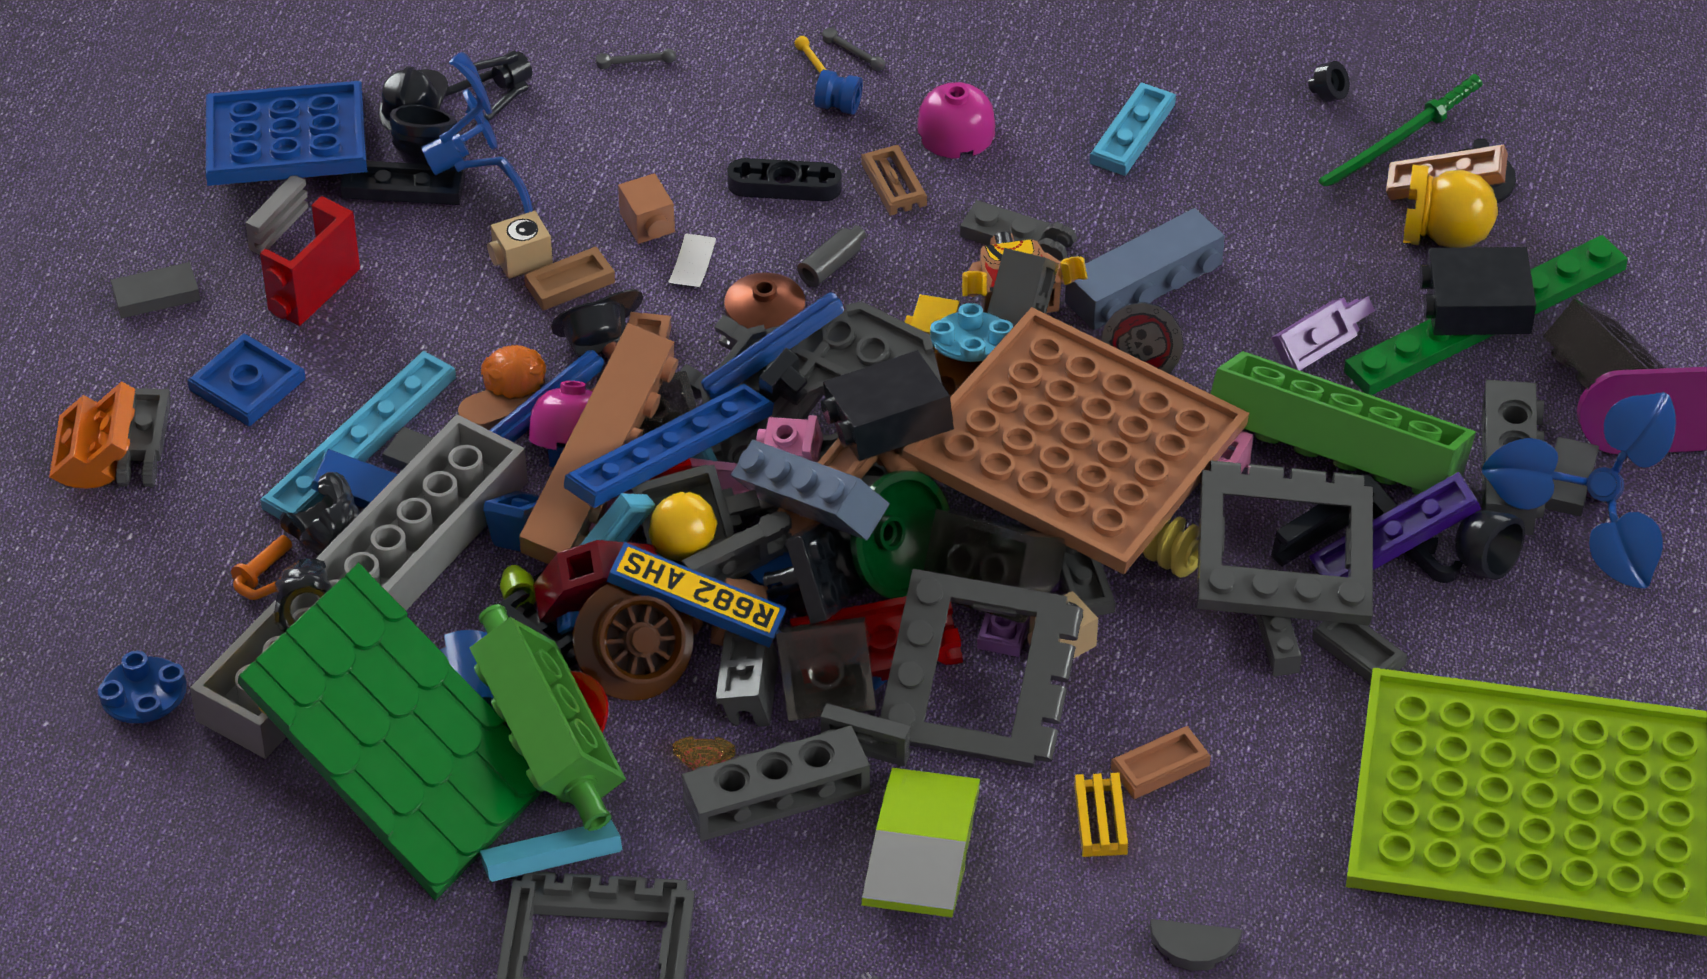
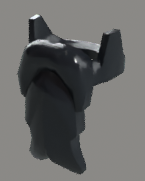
[274,558,332,632]

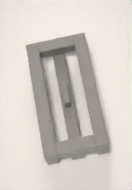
[245,176,309,255]

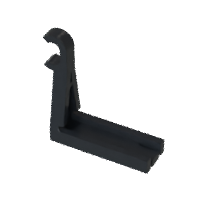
[1271,473,1463,583]

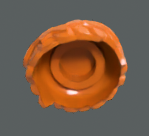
[481,345,546,399]

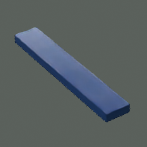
[564,383,774,508]

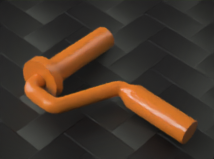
[231,535,292,600]

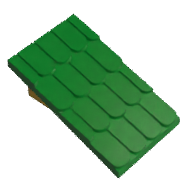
[238,562,542,901]

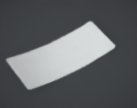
[669,234,716,287]

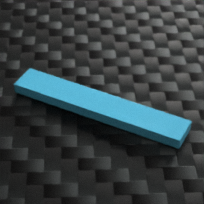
[260,351,456,519]

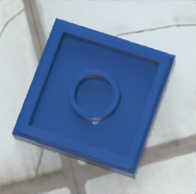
[187,333,306,427]

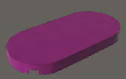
[1577,367,1707,454]

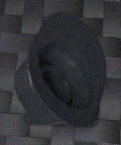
[379,66,448,131]
[551,289,643,357]

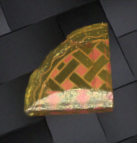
[672,736,735,771]

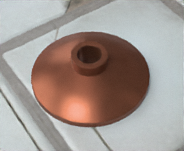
[724,273,805,329]

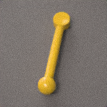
[794,36,826,73]

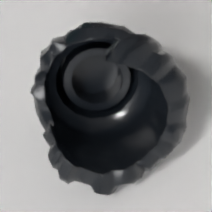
[280,472,360,556]

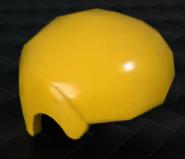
[648,492,718,562]

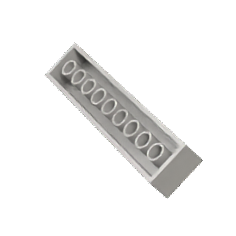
[190,414,528,759]

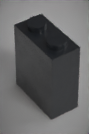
[1419,247,1536,335]
[821,350,954,461]

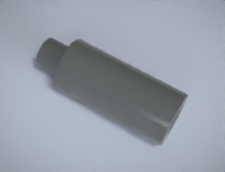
[797,225,866,287]

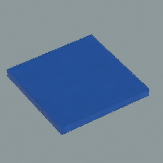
[206,81,367,186]

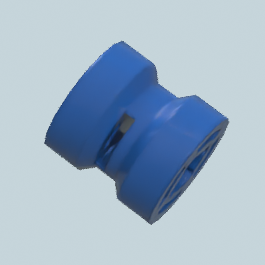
[814,69,863,115]

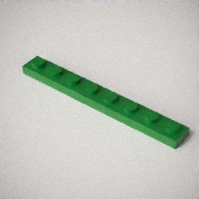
[1344,234,1628,395]

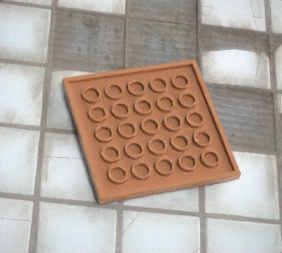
[902,307,1249,574]

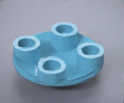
[930,303,1013,362]

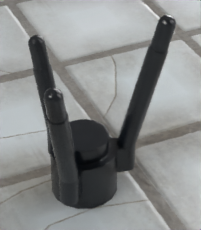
[445,50,533,121]

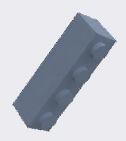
[1065,208,1225,330]
[731,439,890,540]

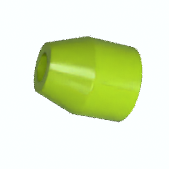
[500,565,536,609]

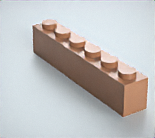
[519,323,678,564]

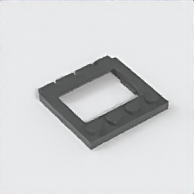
[1197,460,1373,626]
[880,569,1083,768]
[496,871,695,979]

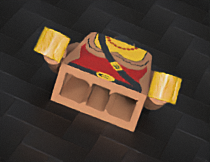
[961,232,1088,313]

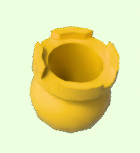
[1403,165,1498,248]

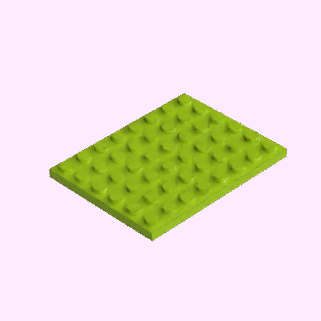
[1346,668,1707,936]

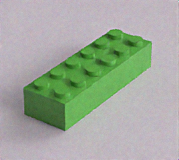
[1210,351,1476,495]

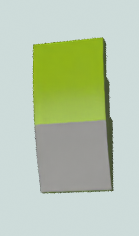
[861,767,980,918]

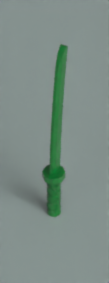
[1318,74,1483,186]

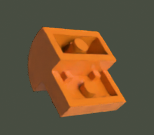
[49,381,135,489]

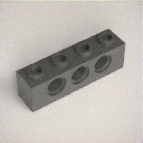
[1482,380,1545,535]
[682,726,870,841]

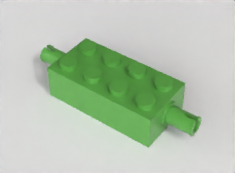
[469,604,626,831]

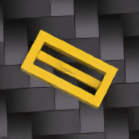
[1074,773,1128,857]

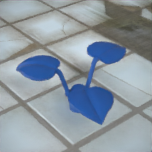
[422,52,533,214]
[1482,392,1676,588]

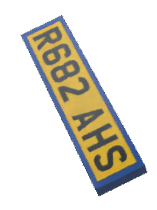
[607,542,786,648]

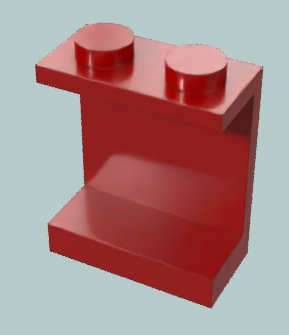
[260,196,360,326]

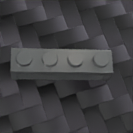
[1255,614,1302,676]

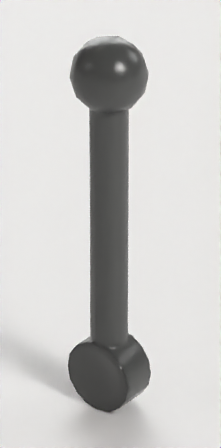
[822,28,885,71]
[596,48,676,69]

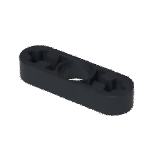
[727,158,842,201]

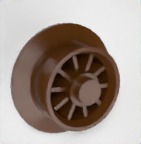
[573,583,693,701]

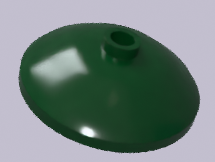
[850,470,952,599]

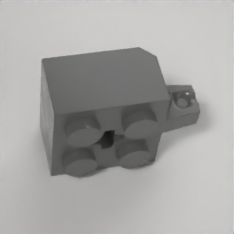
[632,465,761,565]

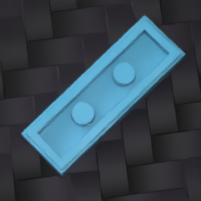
[1090,82,1176,176]
[480,820,623,882]

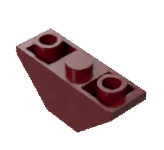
[534,540,657,624]

